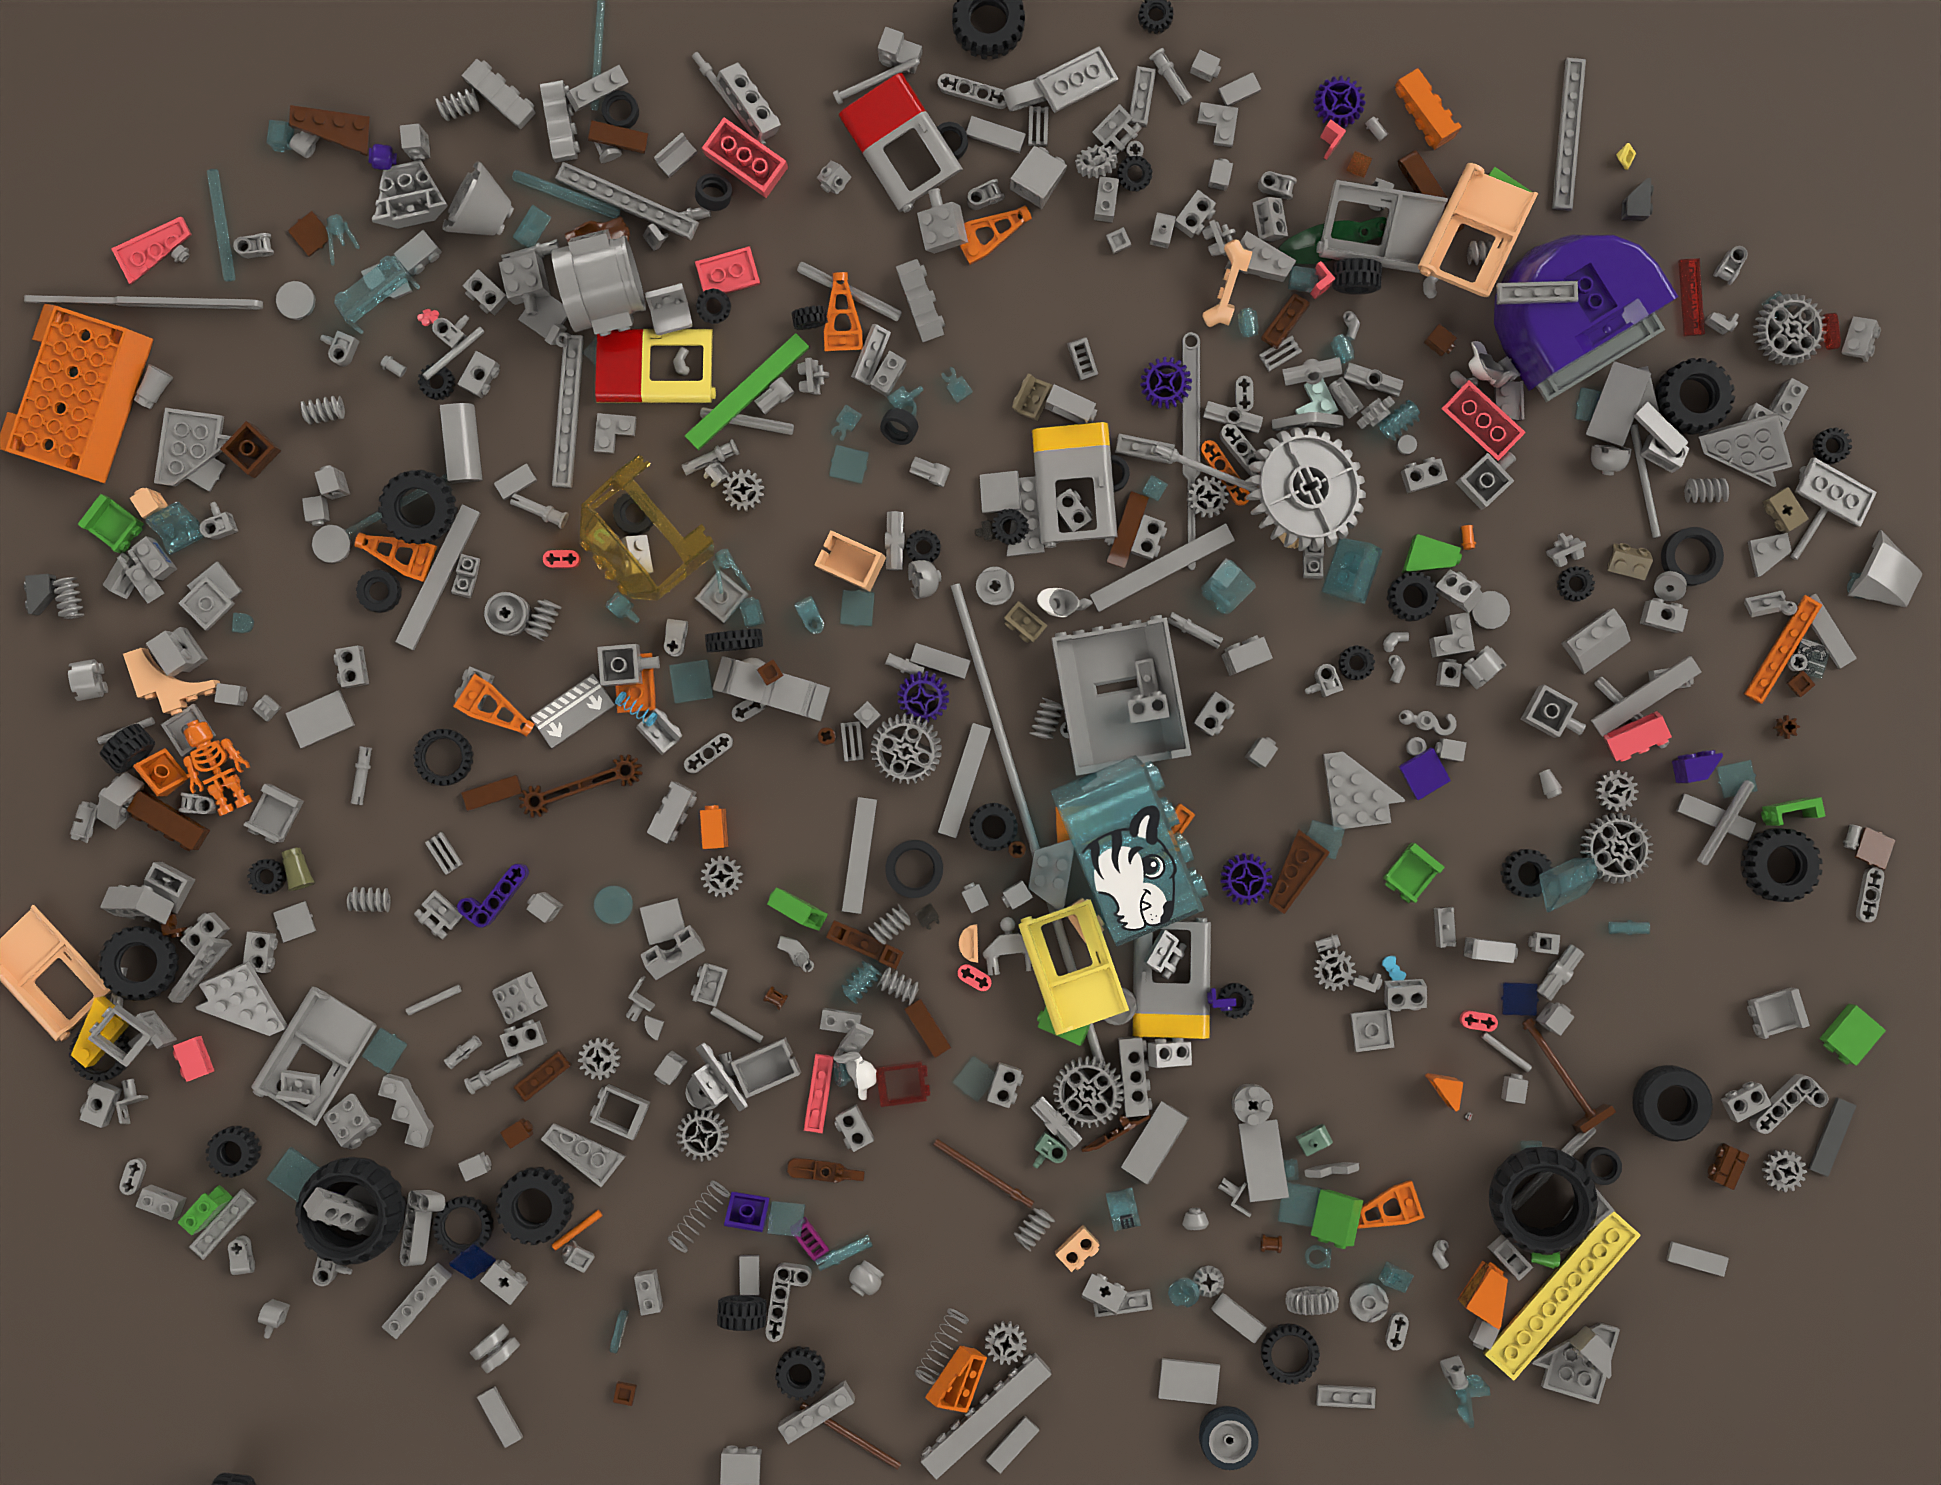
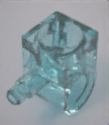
[887,386,924,417]
[604,591,640,623]

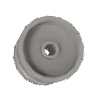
[484,592,532,636]
[469,1324,520,1374]

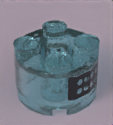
[1106,1187,1141,1232]

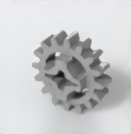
[1075,145,1118,178]
[1356,396,1395,429]
[723,469,765,511]
[1187,476,1229,518]
[1594,770,1639,812]
[701,856,743,897]
[1313,949,1356,991]
[578,1037,621,1080]
[1762,1149,1807,1192]
[985,1321,1027,1365]

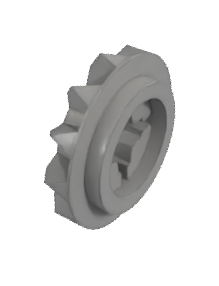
[1193,1266,1224,1297]

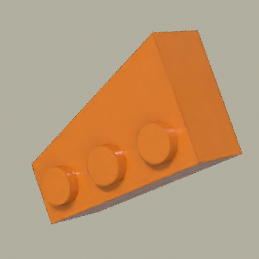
[925,1346,987,1413]

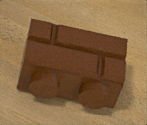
[1707,1143,1749,1190]

